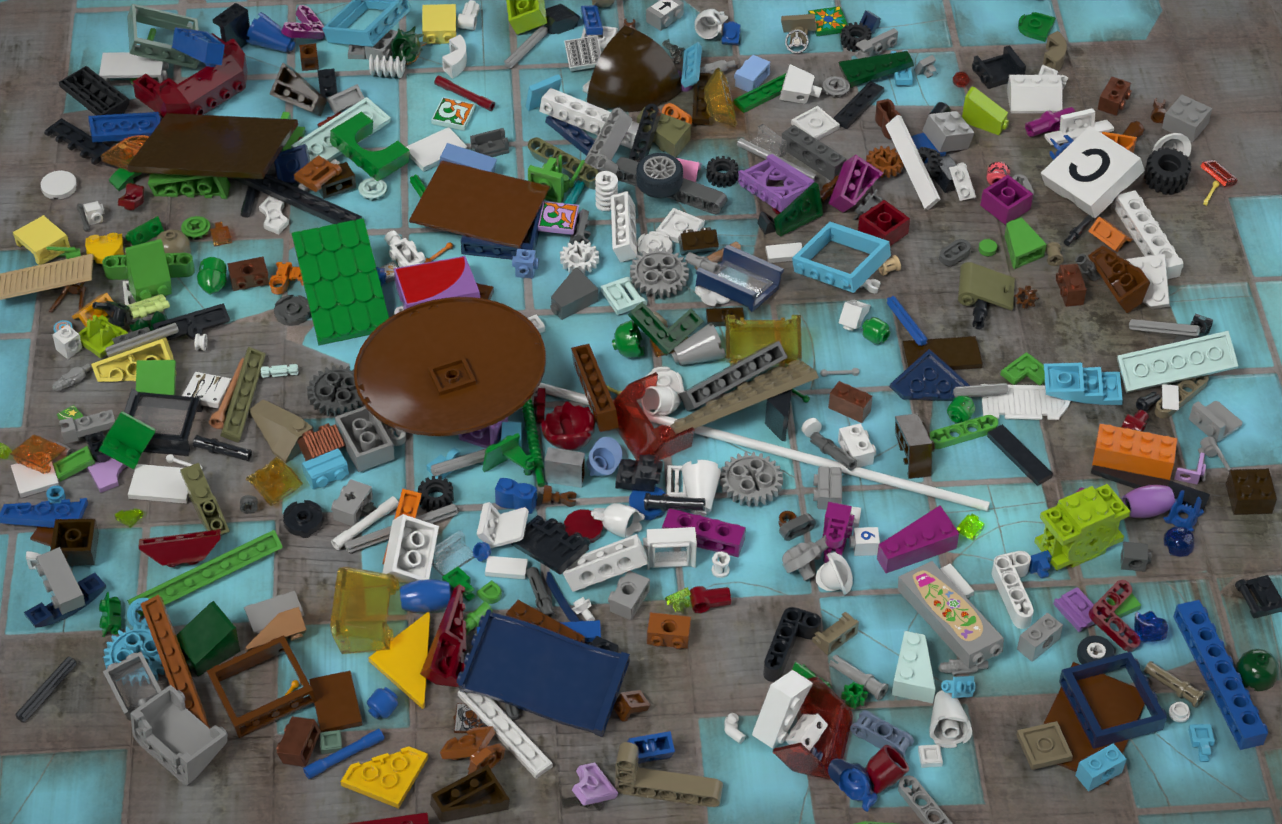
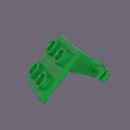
[482,433,535,476]

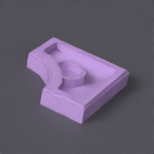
[87,457,128,493]
[572,763,618,806]

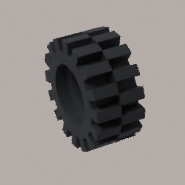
[841,22,872,52]
[917,147,943,180]
[706,156,738,188]
[418,476,454,512]

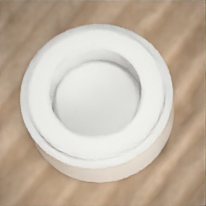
[802,418,822,437]

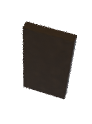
[902,336,983,370]

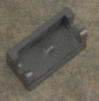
[470,128,509,157]

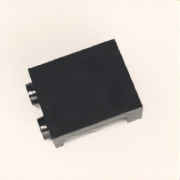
[212,3,250,48]
[972,45,1026,89]

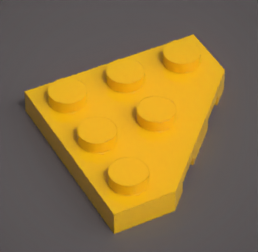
[340,746,428,809]

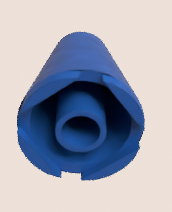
[246,12,296,53]

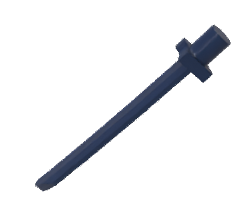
[546,572,583,622]

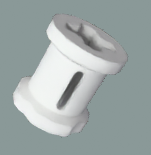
[712,551,730,578]

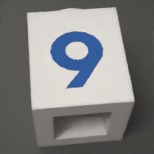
[849,527,880,556]

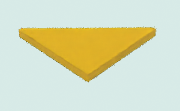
[368,612,430,709]

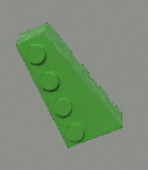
[148,173,230,199]

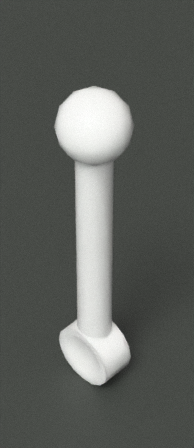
[166,454,202,469]

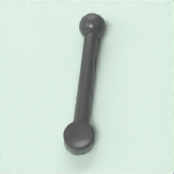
[77,203,90,231]

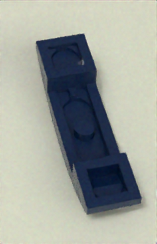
[24,573,106,628]

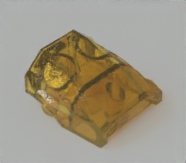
[246,456,303,506]

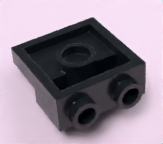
[615,454,663,492]

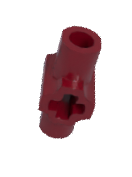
[1121,410,1149,432]

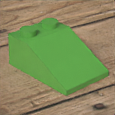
[125,239,172,302]

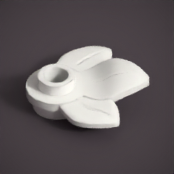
[695,285,730,306]

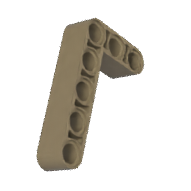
[615,742,723,807]

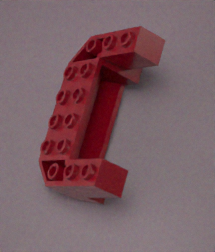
[133,33,248,118]

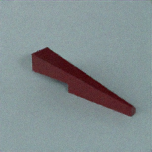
[420,584,466,687]

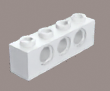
[611,191,637,263]
[563,534,648,592]

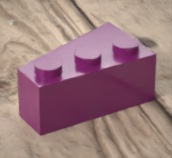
[829,154,883,213]

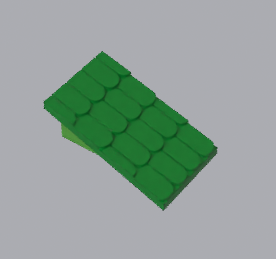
[291,218,389,346]

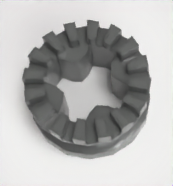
[240,495,258,514]

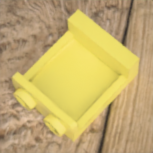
[422,4,457,44]
[13,215,70,265]

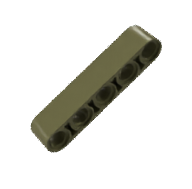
[528,137,598,190]

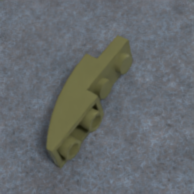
[180,463,230,535]

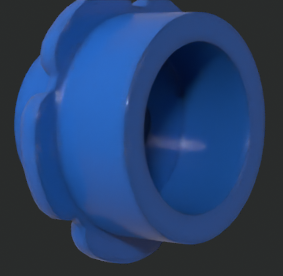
[473,542,491,562]

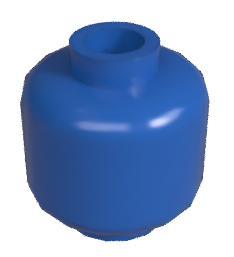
[367,687,398,719]

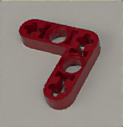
[1089,580,1141,652]

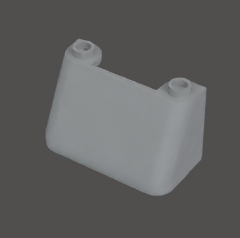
[130,685,228,785]

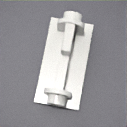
[949,162,976,201]

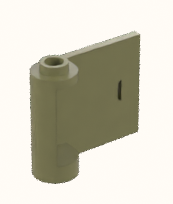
[958,262,1015,311]

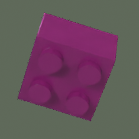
[980,175,1033,225]

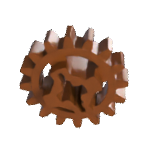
[866,146,904,178]

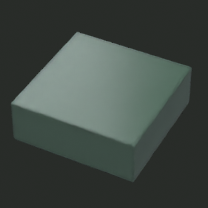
[319,730,342,755]

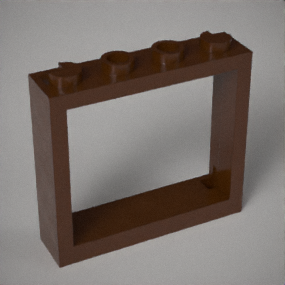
[207,635,316,738]

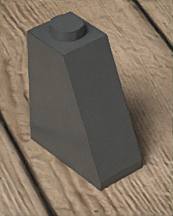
[550,267,598,320]

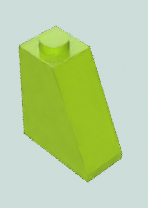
[962,86,1009,135]

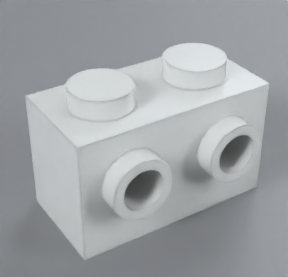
[838,423,876,467]

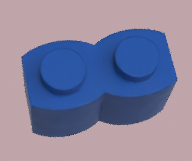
[495,478,537,514]

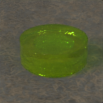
[0,442,12,459]

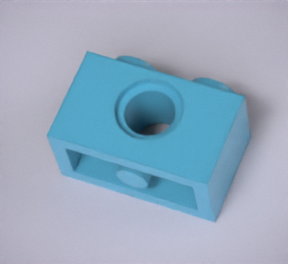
[1075,743,1126,792]

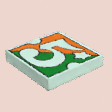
[431,97,475,131]

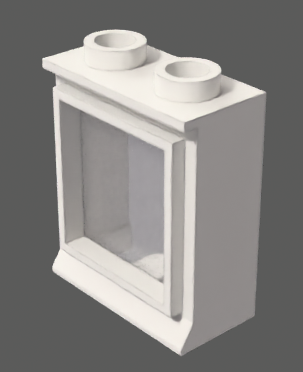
[643,527,697,570]

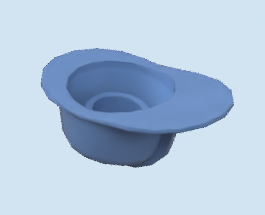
[586,437,622,476]

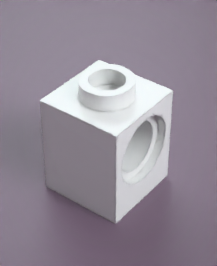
[53,325,83,359]

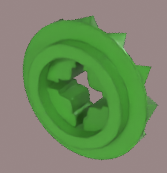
[181,216,210,239]

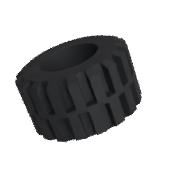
[1144,147,1192,195]

